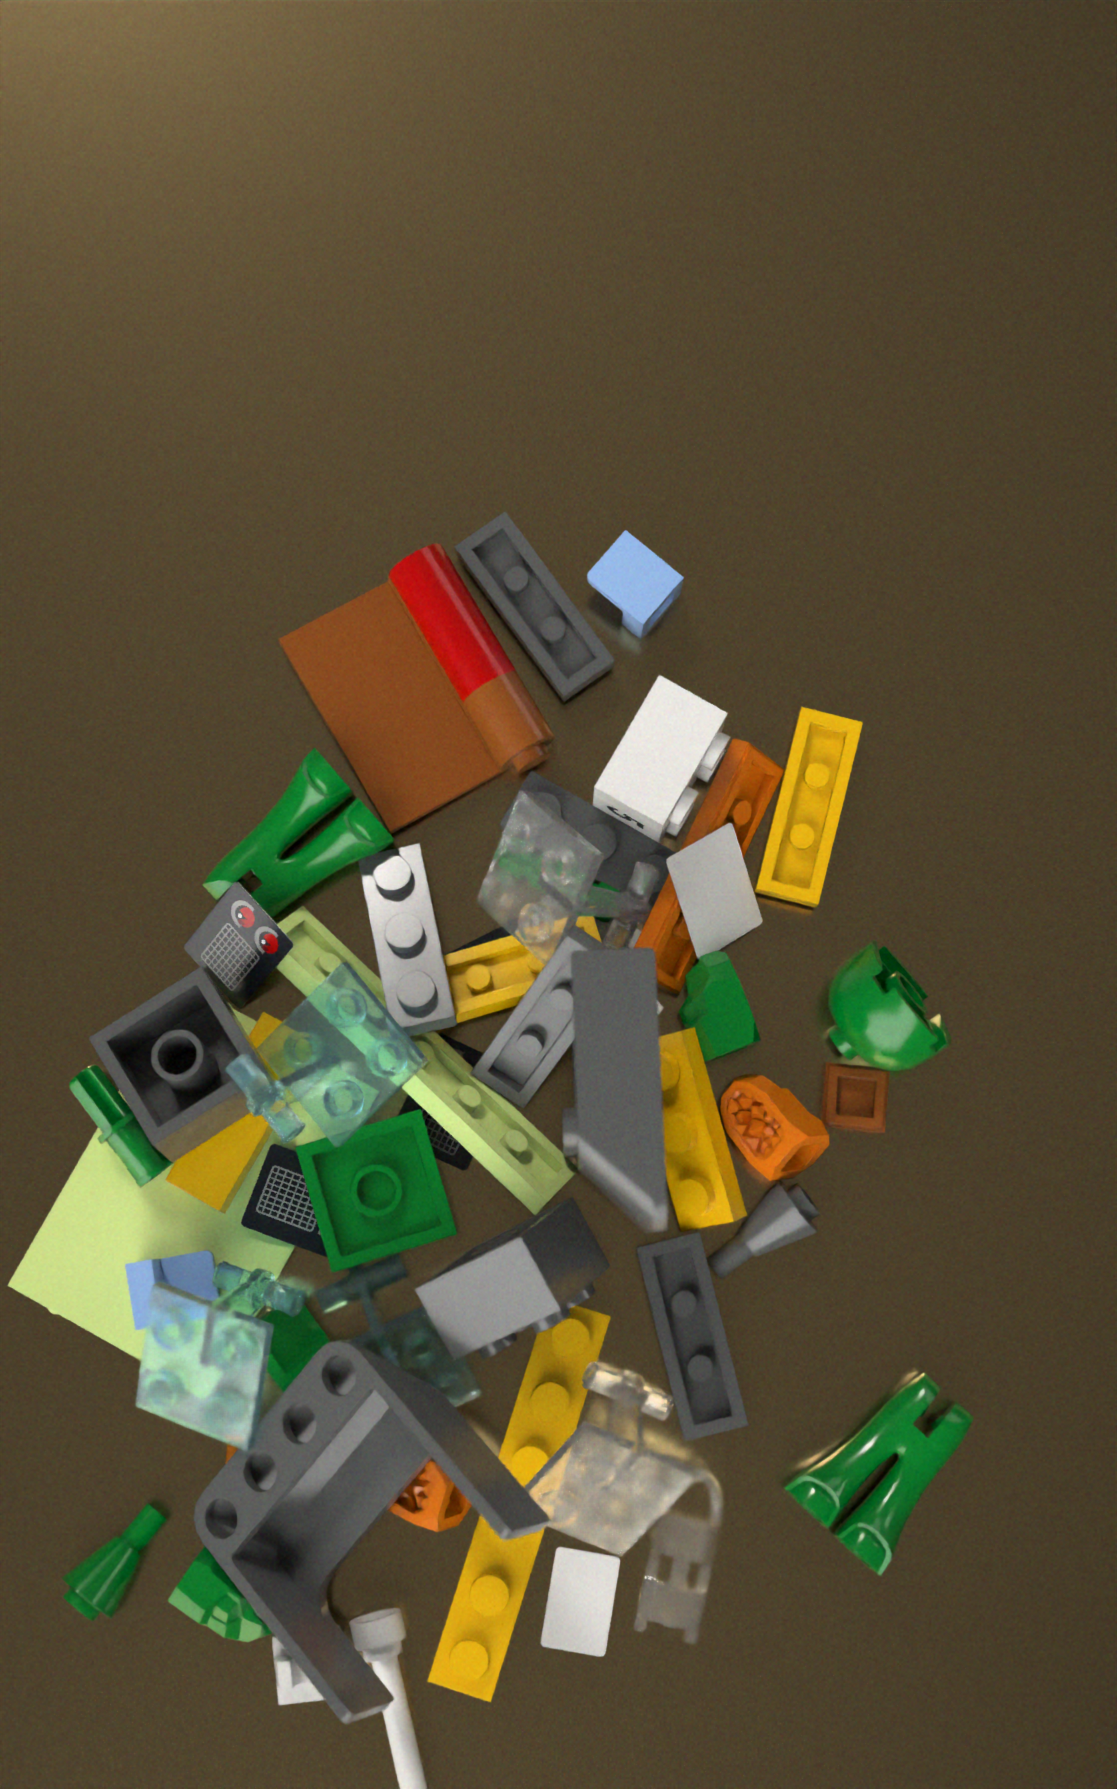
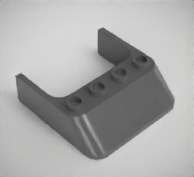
[562,948,667,1233]
[194,1340,550,1724]

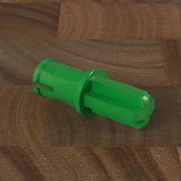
[69,1064,174,1188]

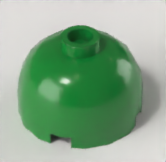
[828,940,951,1071]

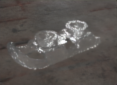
[634,1468,723,1644]

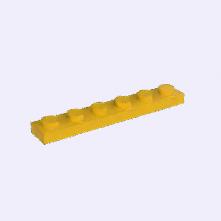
[427,1305,611,1702]

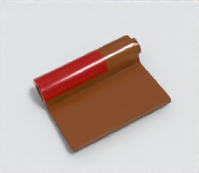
[278,544,555,834]

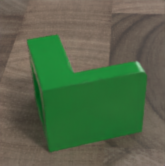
[243,1292,332,1393]

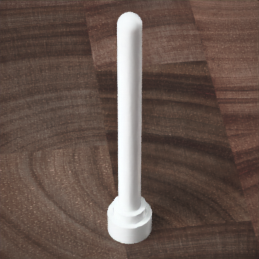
[349,1608,427,1789]

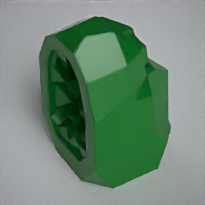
[679,951,761,1064]
[168,1546,272,1642]

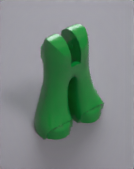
[202,747,395,918]
[784,1371,974,1577]

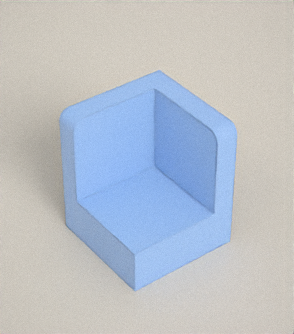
[587,530,684,640]
[125,1250,223,1330]

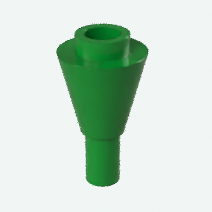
[61,1503,167,1622]

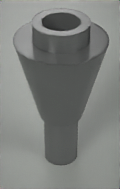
[707,1180,821,1279]

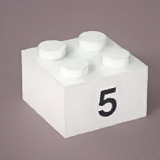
[593,675,731,843]

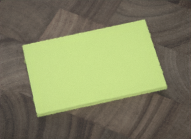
[8,1003,383,1399]

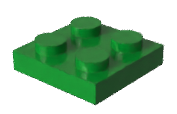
[295,1109,457,1273]

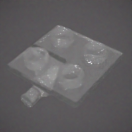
[476,791,661,965]
[524,1361,697,1556]

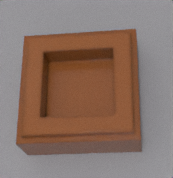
[819,1062,890,1133]

